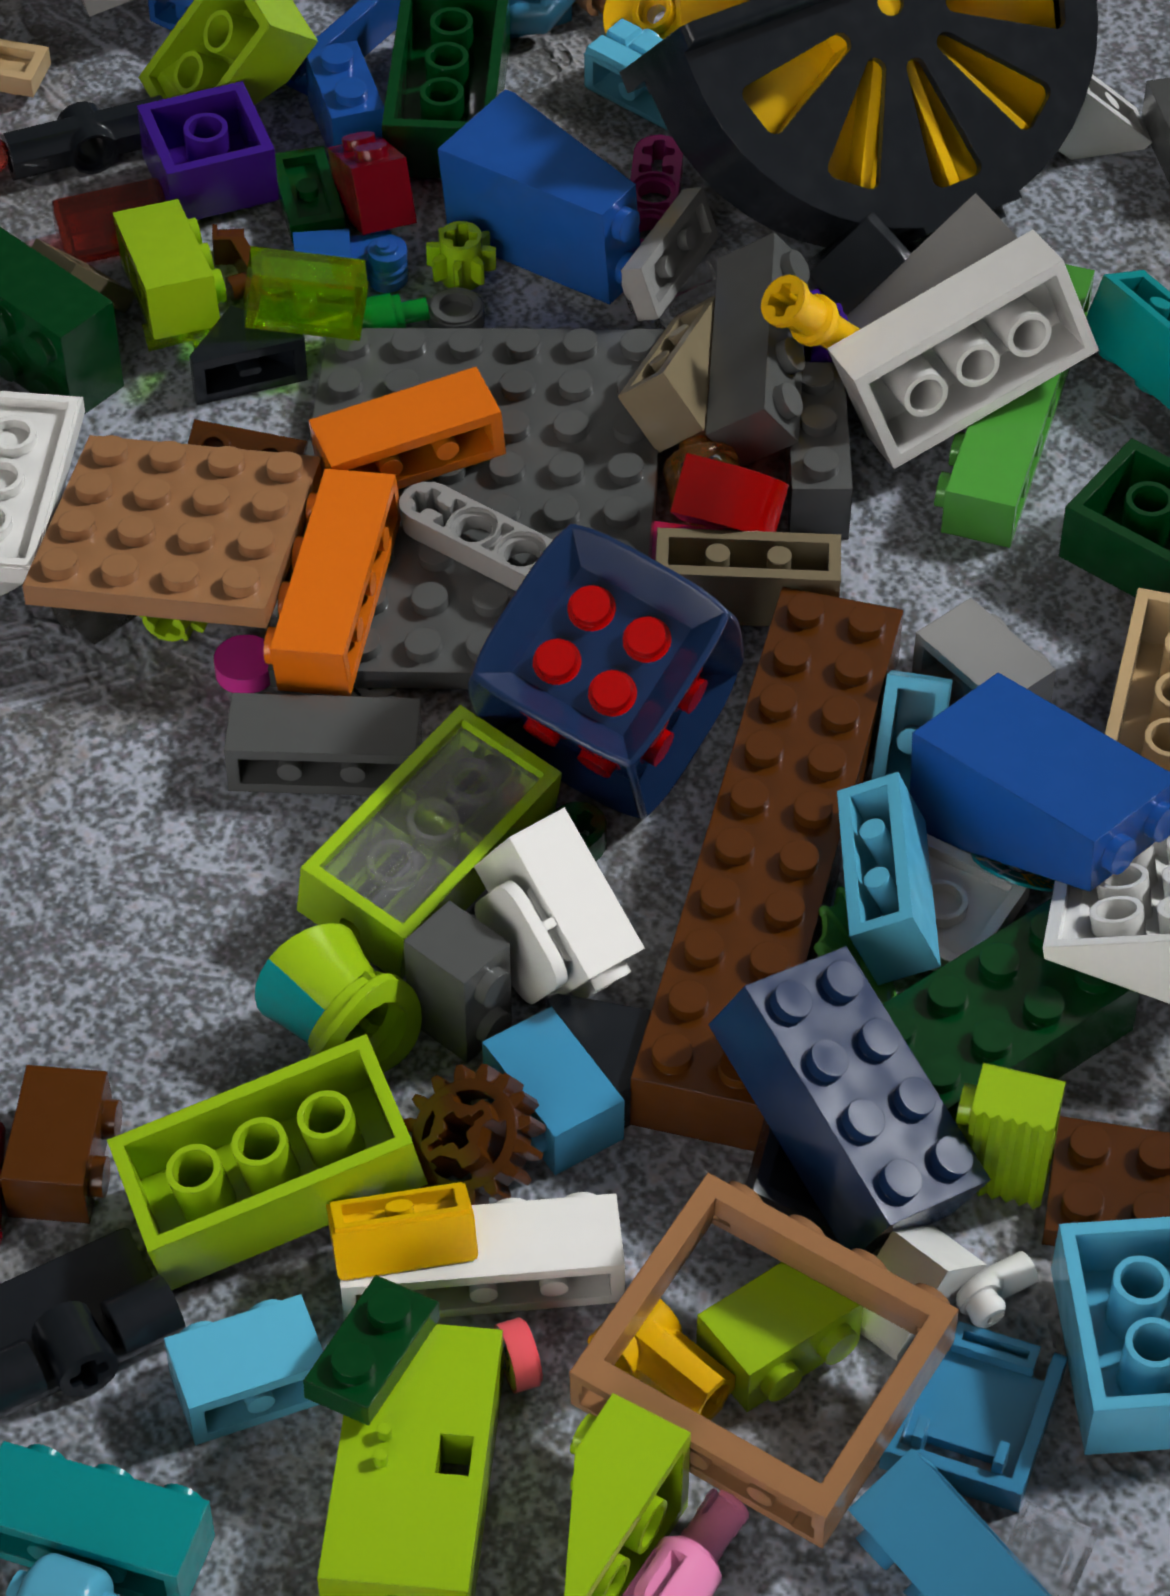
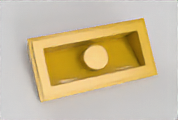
[326,1182,478,1280]

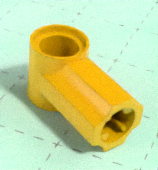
[587,1298,736,1421]

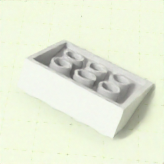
[1043,835,1170,1004]

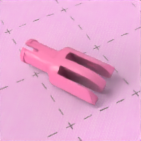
[621,1489,749,1596]

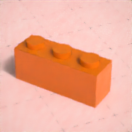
[308,366,506,489]

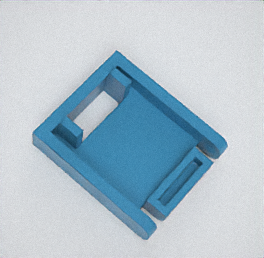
[879,1321,1068,1513]

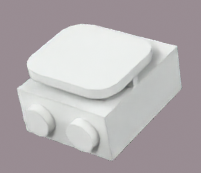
[474,807,645,1004]

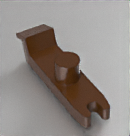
[212,224,287,325]

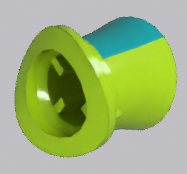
[255,923,422,1073]

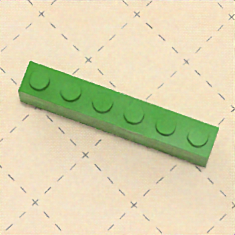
[934,264,1095,548]

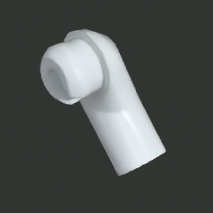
[956,1251,1038,1328]

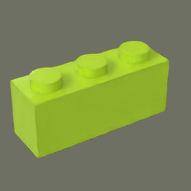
[112,199,227,340]

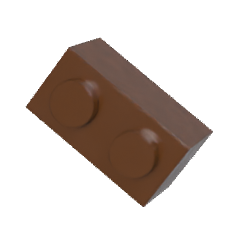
[0,1065,122,1224]

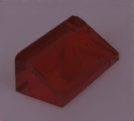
[51,178,166,263]

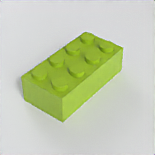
[107,1034,428,1290]

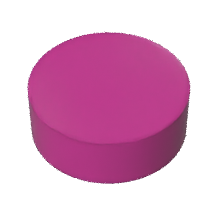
[213,635,270,693]

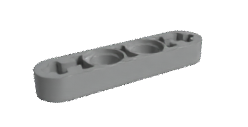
[399,482,553,591]

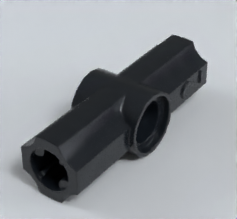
[1,95,163,181]

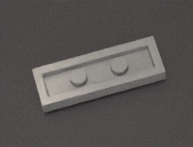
[621,187,719,321]

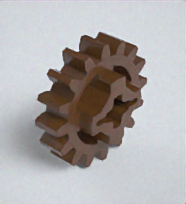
[403,1064,546,1205]

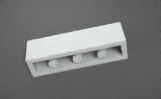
[340,1192,625,1320]

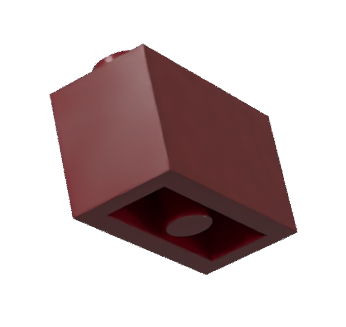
[327,131,417,235]

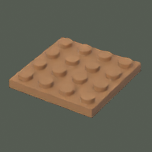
[22,435,323,628]

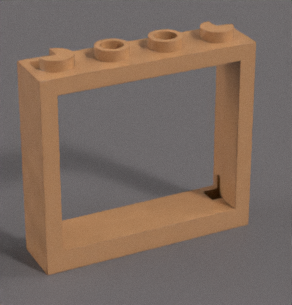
[569,1172,959,1549]

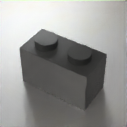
[404,900,513,1063]

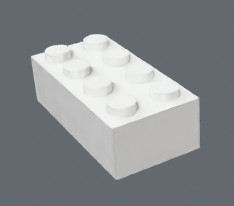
[827,229,1099,469]

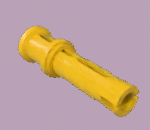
[761,274,860,351]

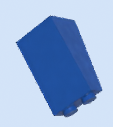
[438,89,640,305]
[910,672,1170,892]

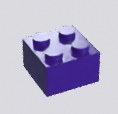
[137,81,279,220]

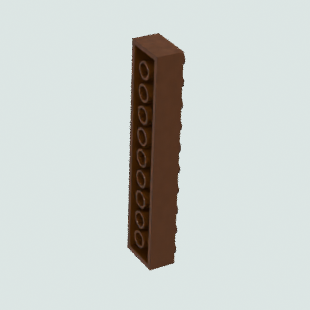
[630,587,904,1152]

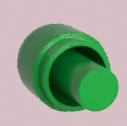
[349,293,430,328]

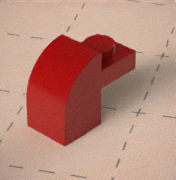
[670,453,789,532]

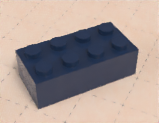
[708,946,991,1252]

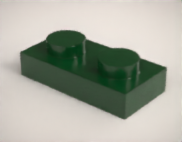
[275,146,346,243]
[303,1275,440,1426]

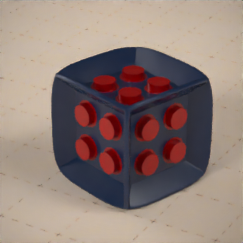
[468,524,744,819]

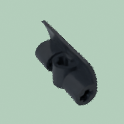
[0,1228,186,1419]

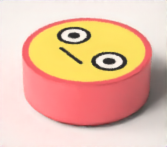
[494,1317,543,1394]

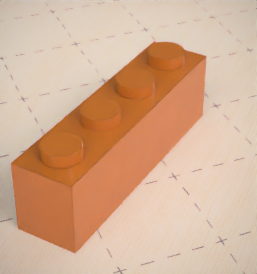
[263,469,401,696]

